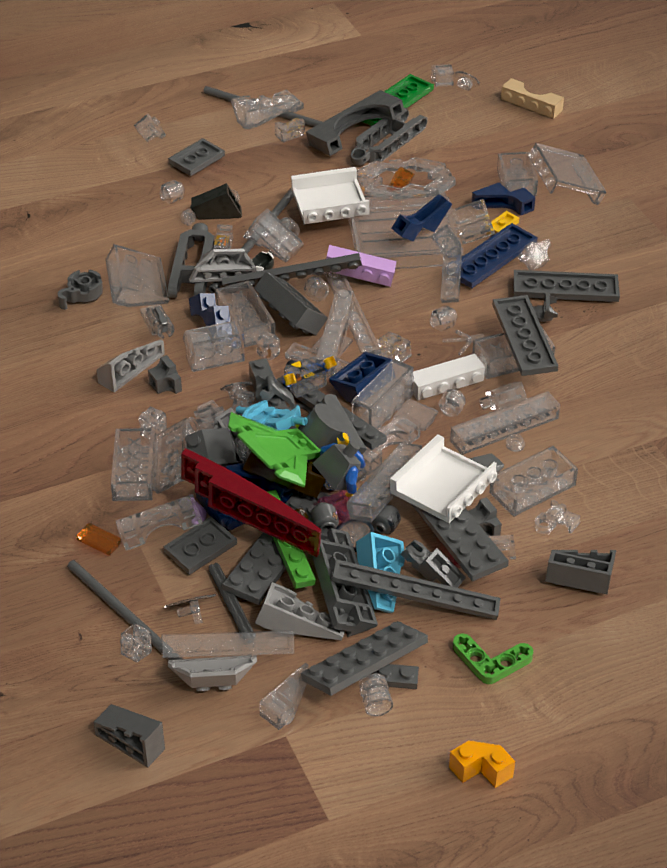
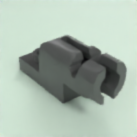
[400,539,466,588]

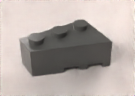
[545,550,616,594]
[93,704,165,768]

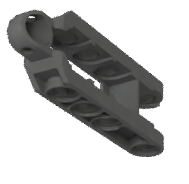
[351,108,428,166]
[168,222,215,298]

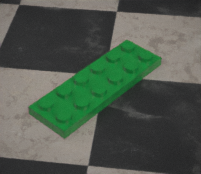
[361,74,434,126]

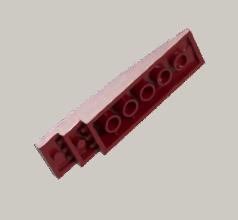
[181,448,322,557]

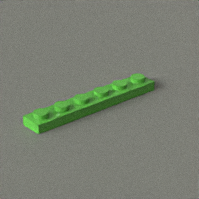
[267,490,316,589]

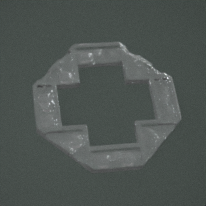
[357,157,456,201]

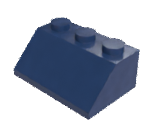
[329,352,397,406]

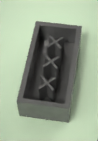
[254,271,328,335]

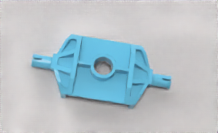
[236,400,308,430]

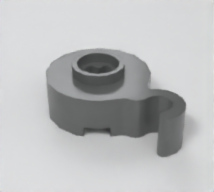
[57,270,103,310]

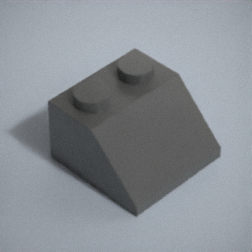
[185,428,238,467]

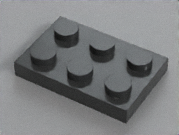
[168,138,225,176]
[163,517,237,575]

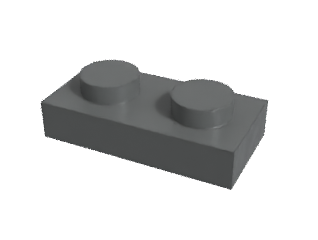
[373,664,419,689]

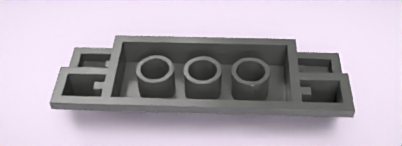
[312,528,378,637]

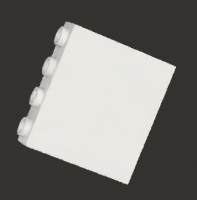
[291,167,370,224]
[390,434,497,523]

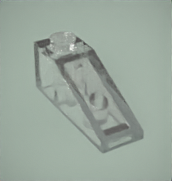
[259,663,309,730]

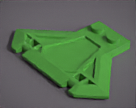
[228,412,320,487]

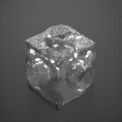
[139,406,167,441]
[120,623,152,663]

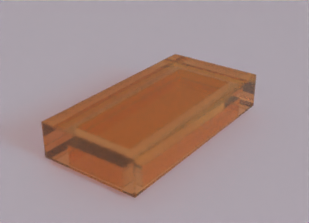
[76,523,122,556]

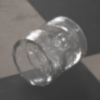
[359,674,393,716]

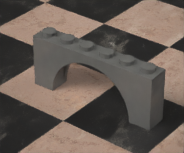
[306,90,405,156]

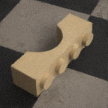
[501,78,564,119]

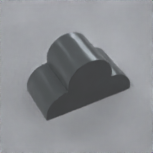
[298,394,367,454]

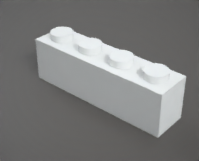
[408,354,485,401]

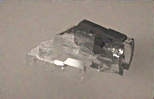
[140,304,175,339]

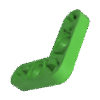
[453,634,533,684]

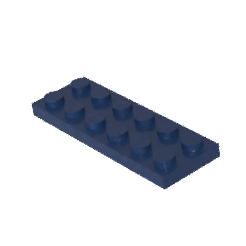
[445,223,538,289]

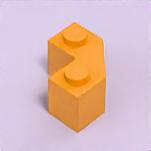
[449,740,515,788]

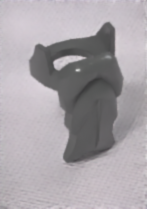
[533,293,558,322]
[255,375,295,409]

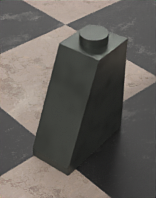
[190,183,242,220]

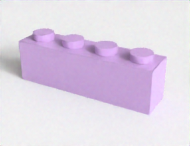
[326,245,396,287]

